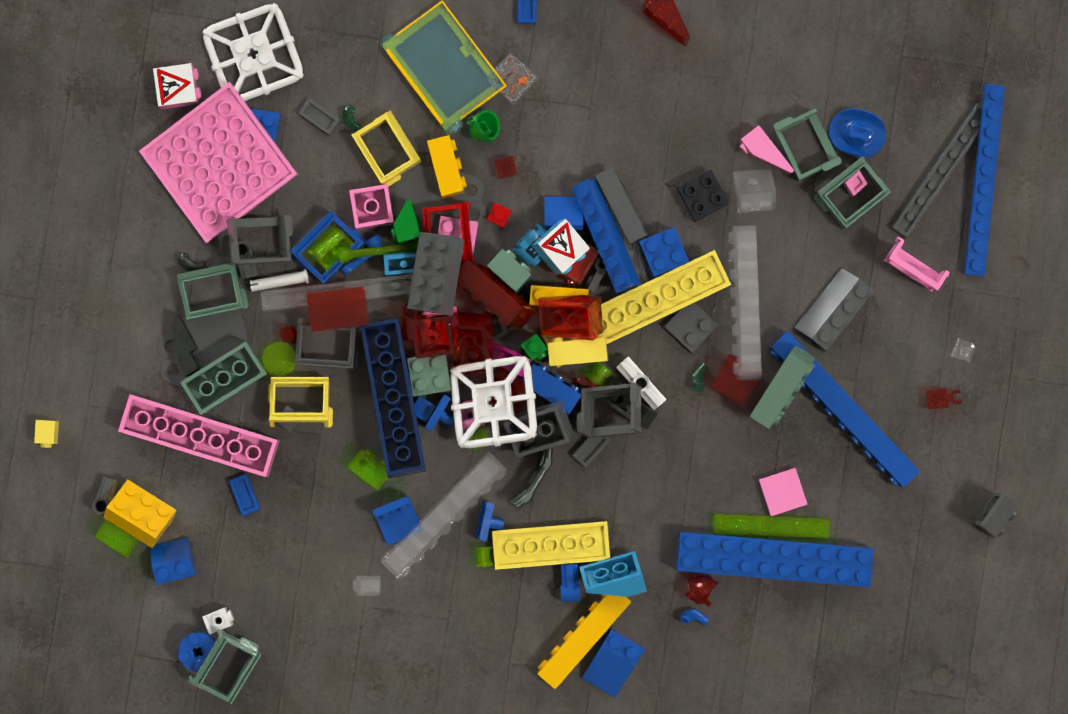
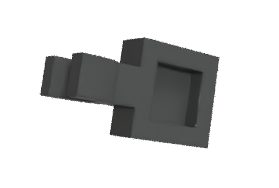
[586,258,607,294]

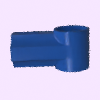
[561,564,581,602]

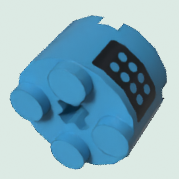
[512,223,547,267]

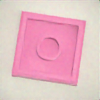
[759,468,807,516]

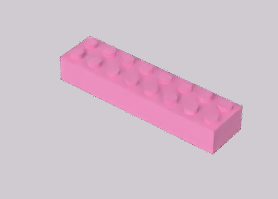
[118,395,280,477]

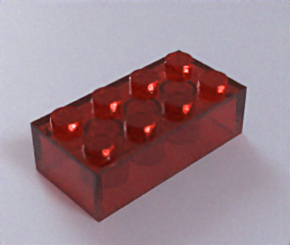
[457,259,536,329]

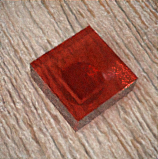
[494,156,518,180]

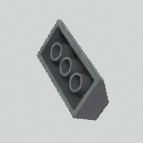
[794,268,874,352]

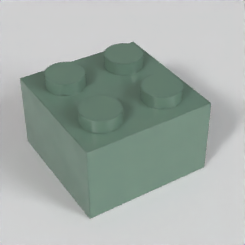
[487,249,531,294]
[407,353,451,397]

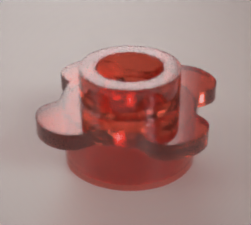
[280,324,297,344]

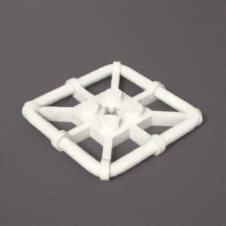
[202,3,304,101]
[450,356,537,448]

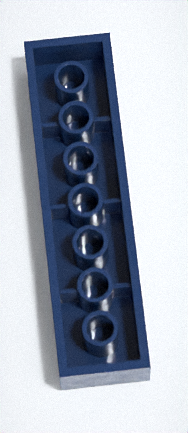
[360,318,427,479]

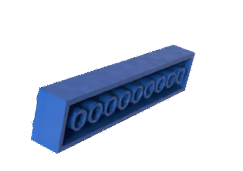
[676,531,874,587]

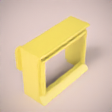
[351,110,421,186]
[268,377,333,428]

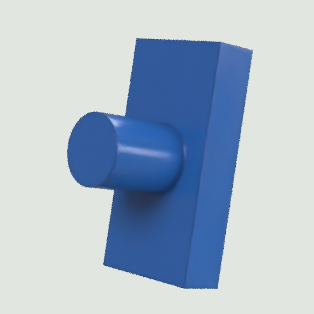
[424,394,454,431]
[475,501,504,541]

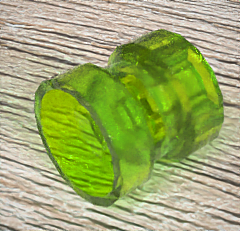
[586,362,612,387]

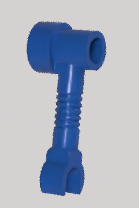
[341,234,387,275]

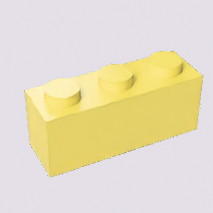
[548,334,608,366]

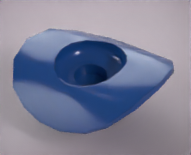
[829,108,886,158]

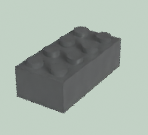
[407,232,465,316]

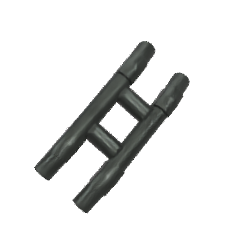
[510,448,553,509]

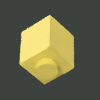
[34,420,59,448]

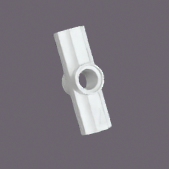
[616,356,667,410]

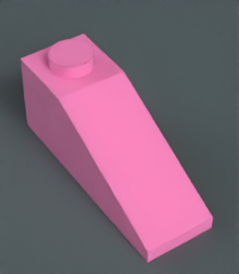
[739,126,794,175]

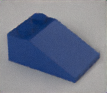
[582,628,645,698]

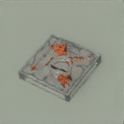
[485,53,539,107]

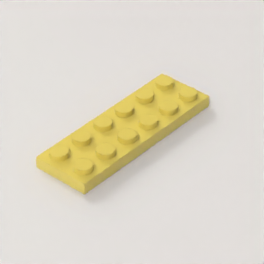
[492,521,610,570]

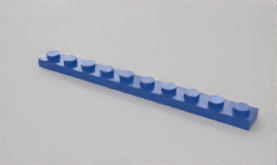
[964,84,1005,276]

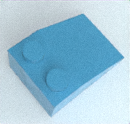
[579,551,647,597]

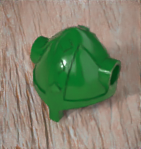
[467,110,500,143]

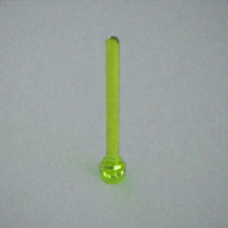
[338,243,418,263]

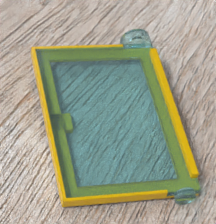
[381,0,507,136]

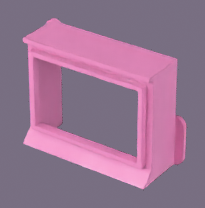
[883,237,950,292]

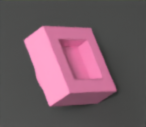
[843,170,867,196]

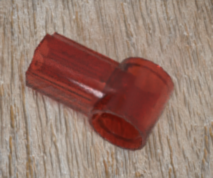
[401,303,420,341]

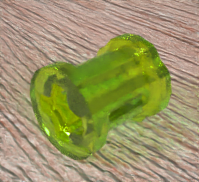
[475,546,493,567]

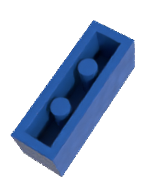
[521,363,582,415]

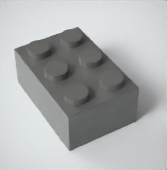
[503,400,574,458]

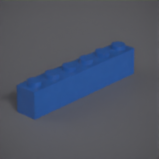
[572,179,641,293]

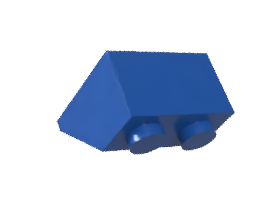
[150,537,197,585]

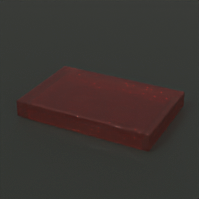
[307,286,369,332]

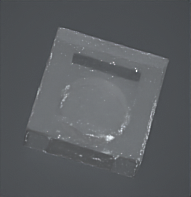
[951,339,977,363]

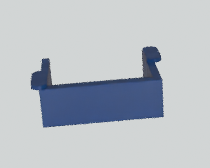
[290,211,366,285]

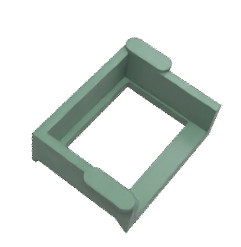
[773,108,842,182]
[814,156,891,229]
[177,263,249,321]
[188,629,261,704]

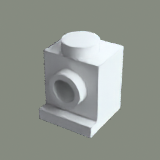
[202,607,234,635]

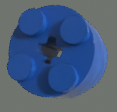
[178,631,220,672]

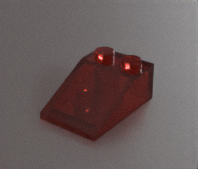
[641,0,690,47]
[539,295,603,341]
[448,312,493,375]

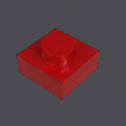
[487,203,512,228]

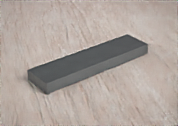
[595,167,647,244]

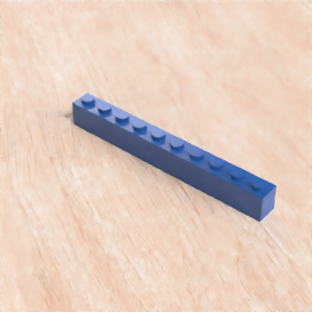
[769,331,920,488]

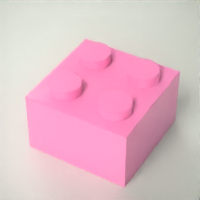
[349,184,395,231]

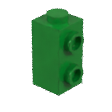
[521,334,548,362]

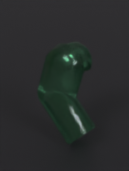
[342,105,362,132]
[691,363,708,392]

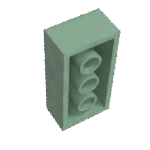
[180,342,268,415]
[750,346,815,429]

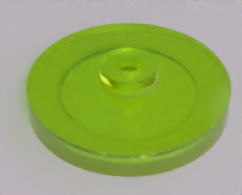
[262,342,296,376]

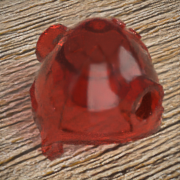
[686,574,719,607]

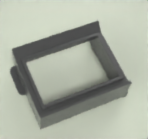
[226,215,293,266]
[295,318,359,369]
[577,383,643,438]

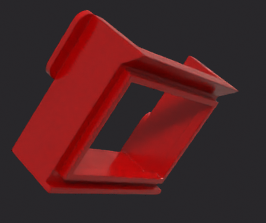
[422,202,476,263]

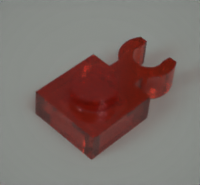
[926,388,962,410]

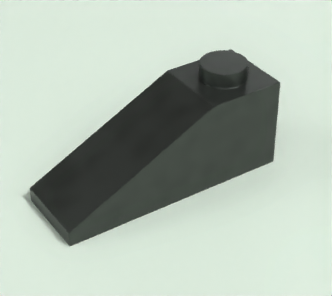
[600,379,658,429]

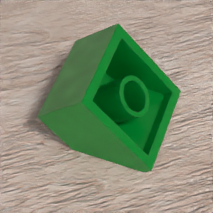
[391,199,421,246]

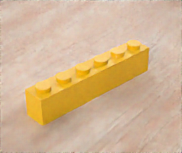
[537,594,631,689]

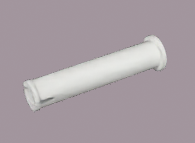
[250,269,309,292]

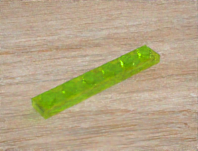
[713,514,830,538]

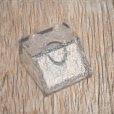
[733,168,776,213]

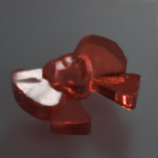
[573,374,598,387]

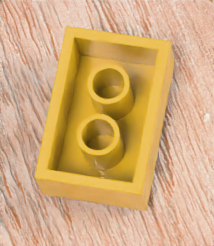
[103,480,176,548]

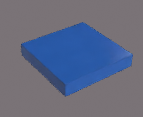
[545,197,583,230]

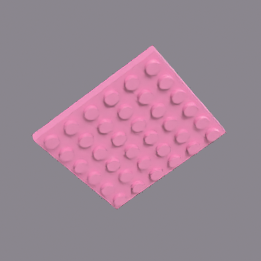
[139,82,298,243]

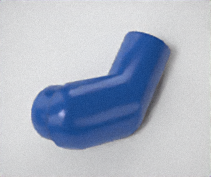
[680,609,709,626]

